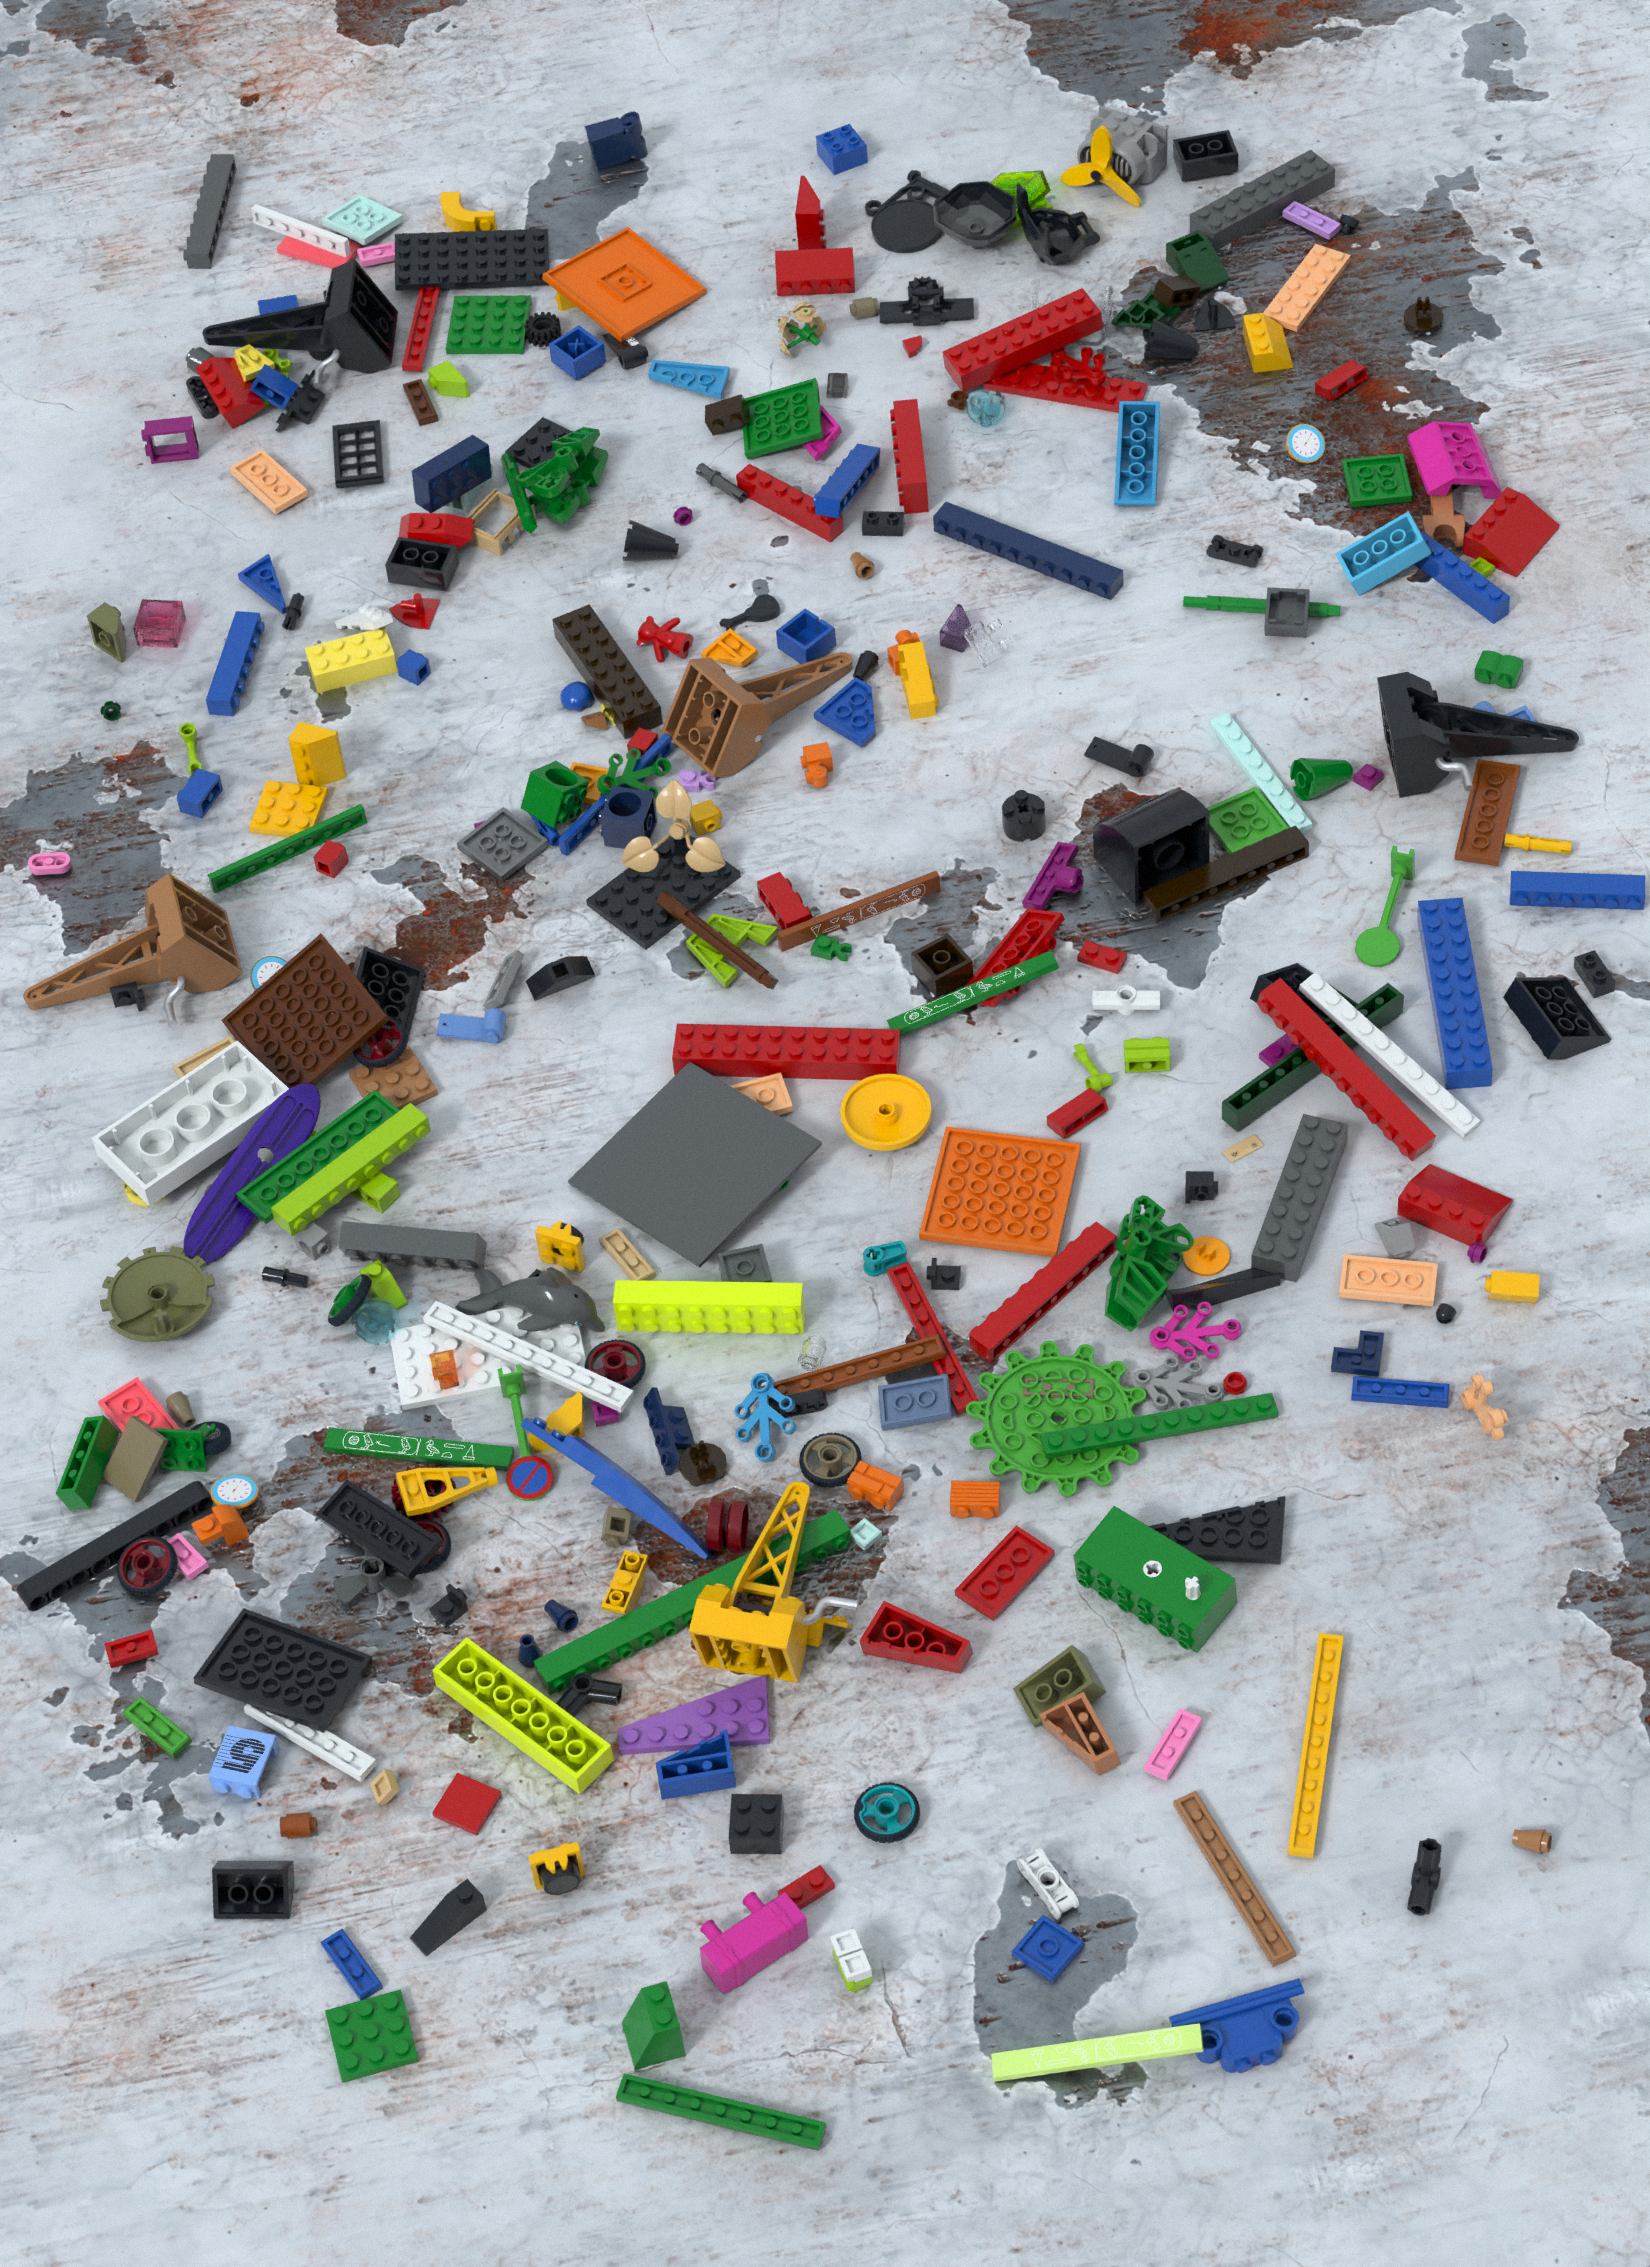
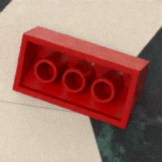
[775,247,855,296]
[195,357,265,429]

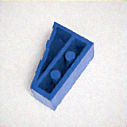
[656,1729,736,1800]

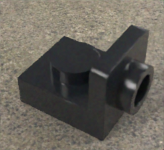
[110,981,145,1011]
[926,1258,961,1290]
[429,1584,468,1628]

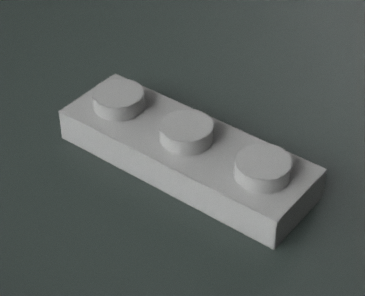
[483,950,524,1010]

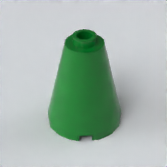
[1290,758,1353,801]

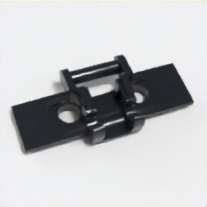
[880,287,974,326]

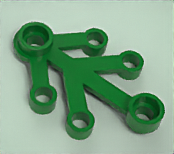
[597,748,671,798]

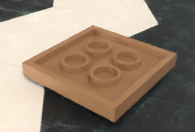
[349,1045,438,1110]

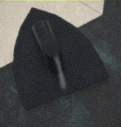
[1195,298,1236,332]

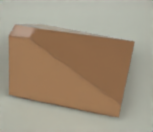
[581,711,608,730]

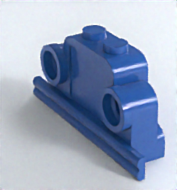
[1169,1978,1305,2073]

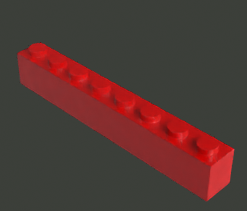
[969,1222,1117,1364]

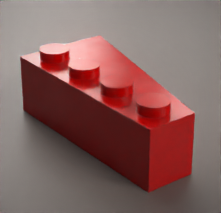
[859,1601,973,1674]

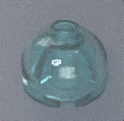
[966,389,1006,427]
[351,1297,400,1345]

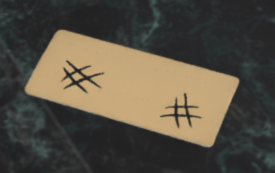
[1222,1135,1264,1163]

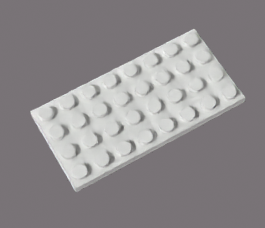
[389,1306,586,1411]

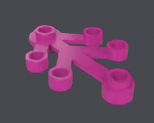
[1150,1302,1241,1363]

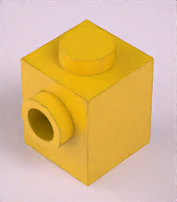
[688,799,722,836]

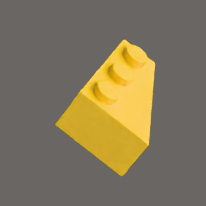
[898,641,939,719]

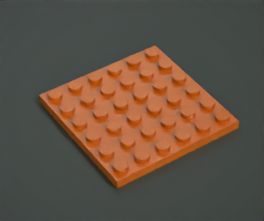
[919,1126,1081,1257]

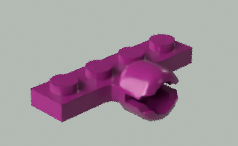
[1022,842,1084,910]

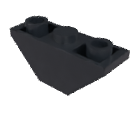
[526,956,595,1001]

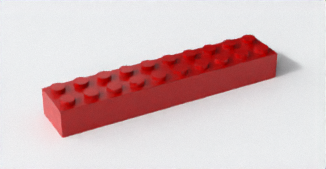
[672,1023,901,1080]

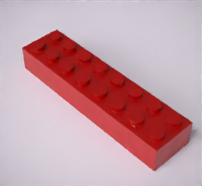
[943,288,1103,392]

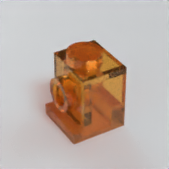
[429,1349,460,1389]

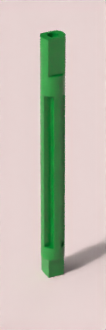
[500,453,538,534]
[1183,595,1341,617]

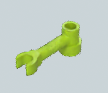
[179,723,203,776]
[1073,1043,1113,1093]

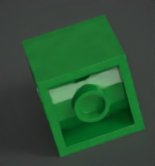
[521,761,589,828]

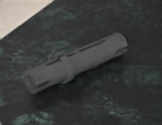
[696,463,748,503]

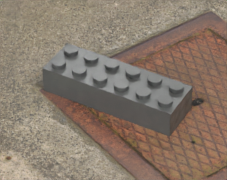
[339,1221,487,1272]

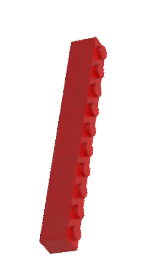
[1257,978,1436,1161]

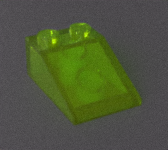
[990,170,1051,211]

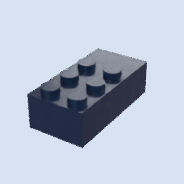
[412,435,492,513]

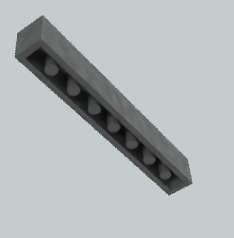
[183,154,237,269]

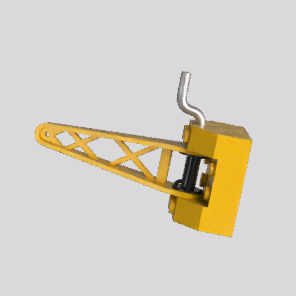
[689,1482,859,1683]

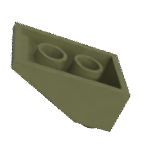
[1013,1645,1106,1727]

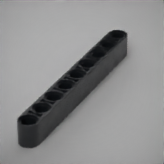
[16,1481,214,1611]

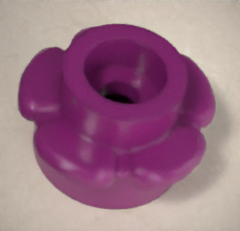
[673,506,693,526]
[1467,1241,1488,1264]

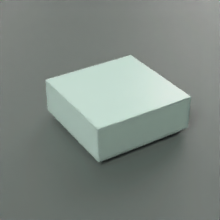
[850,1518,882,1551]

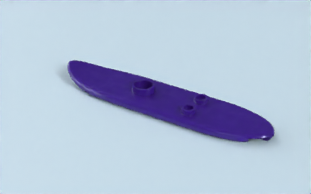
[183,1083,321,1264]

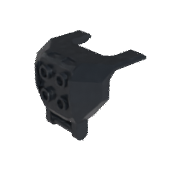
[1016,183,1100,265]

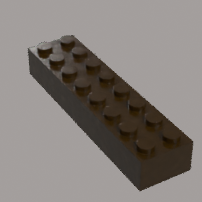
[552,604,663,739]

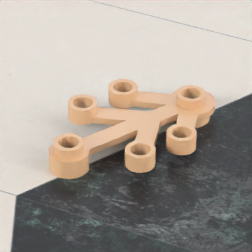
[1461,1374,1508,1441]

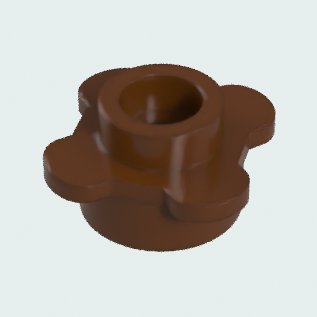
[947,391,971,410]

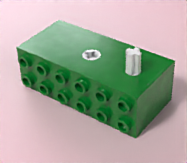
[1073,1506,1237,1653]

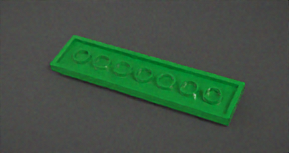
[236,1090,400,1224]

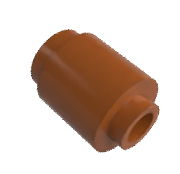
[280,1812,318,1839]

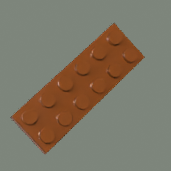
[1455,759,1521,866]

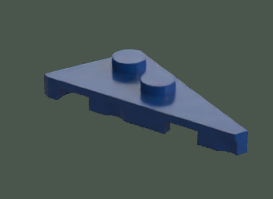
[238,554,286,614]

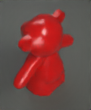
[636,616,693,663]

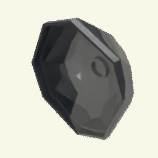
[933,181,1017,249]

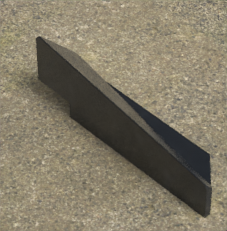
[1165,1268,1280,1312]

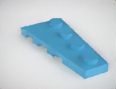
[648,360,730,399]

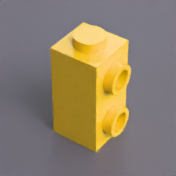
[1484,1270,1540,1304]

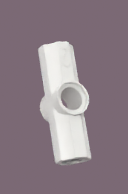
[1092,985,1160,1015]

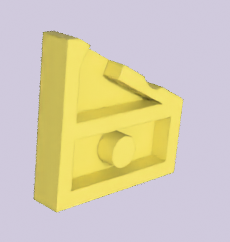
[234,344,275,382]

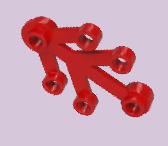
[1050,347,1106,385]

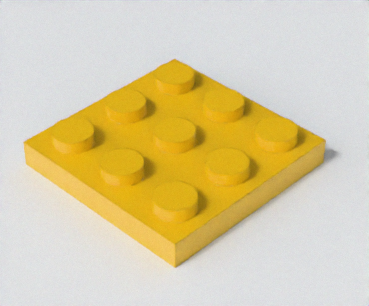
[249,780,329,837]

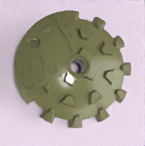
[100,1246,215,1342]

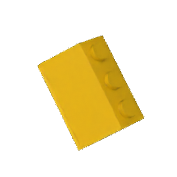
[1243,313,1293,373]
[288,721,347,786]

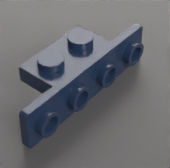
[643,1387,695,1475]

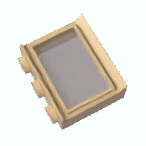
[466,488,537,556]

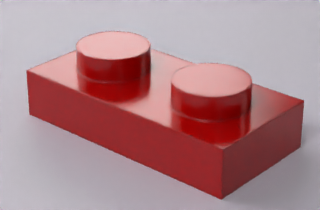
[1077,940,1127,974]
[104,1630,159,1668]
[778,1865,835,1910]

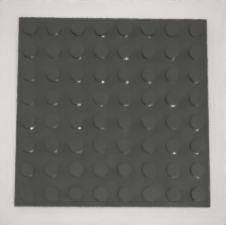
[568,1062,822,1268]

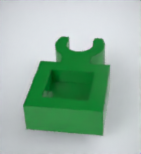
[810,934,852,961]

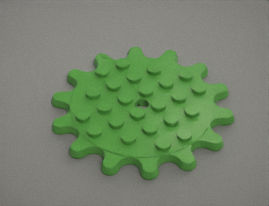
[966,1341,1146,1498]

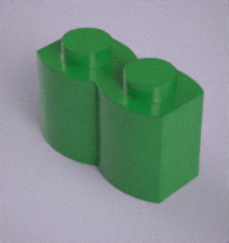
[1474,650,1523,689]

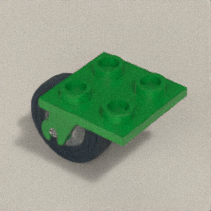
[155,1421,231,1472]

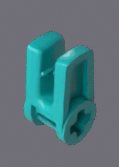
[863,1241,907,1277]

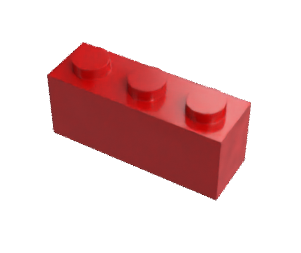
[757,872,813,930]

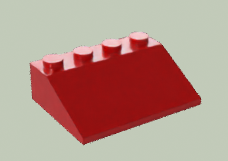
[1463,487,1560,577]
[1397,1164,1513,1246]

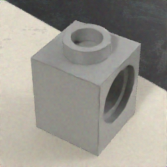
[294,1221,332,1261]

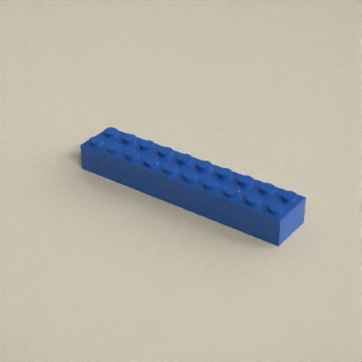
[1417,898,1493,1090]

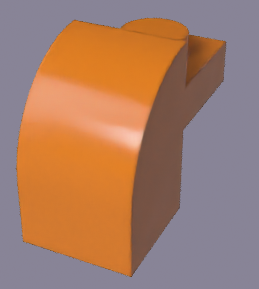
[191,1504,249,1546]

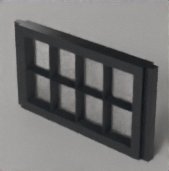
[332,420,384,488]

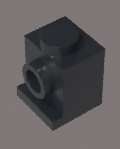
[1185,1171,1218,1204]

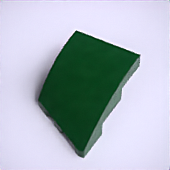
[1111,289,1182,329]

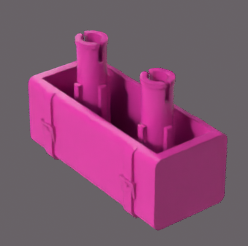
[699,1892,809,1995]

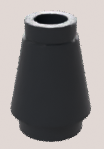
[853,650,879,681]

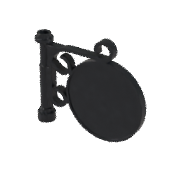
[865,170,950,253]

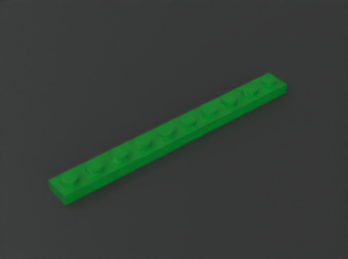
[1040,1393,1279,1459]

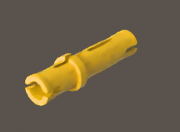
[1504,833,1572,855]

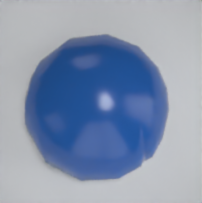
[560,681,594,712]

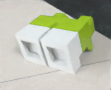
[830,1928,873,1992]

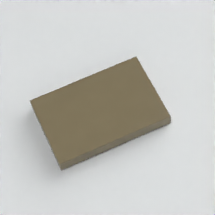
[102,1416,169,1502]

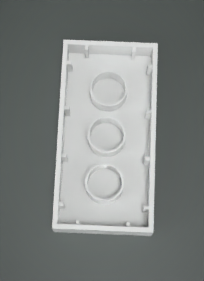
[92,1040,289,1206]

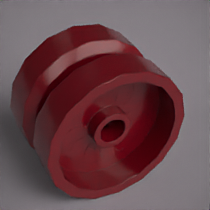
[706,1497,749,1554]

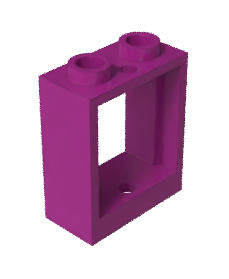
[141,416,199,464]

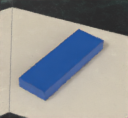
[320,1929,383,2000]

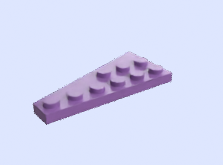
[618,1674,770,1755]

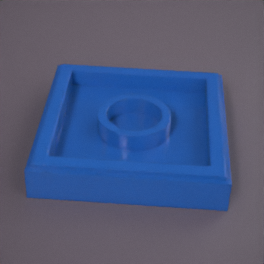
[1012,1915,1085,1984]

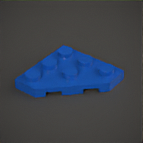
[814,677,875,748]

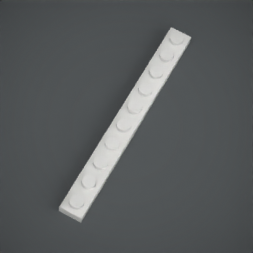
[1298,972,1480,1138]
[423,1301,634,1413]

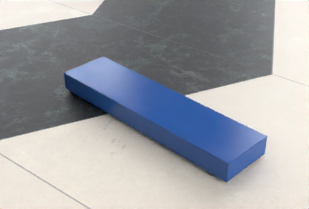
[1351,1376,1449,1408]

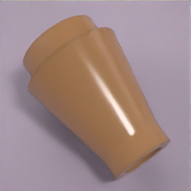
[850,552,874,579]
[1512,1829,1552,1855]

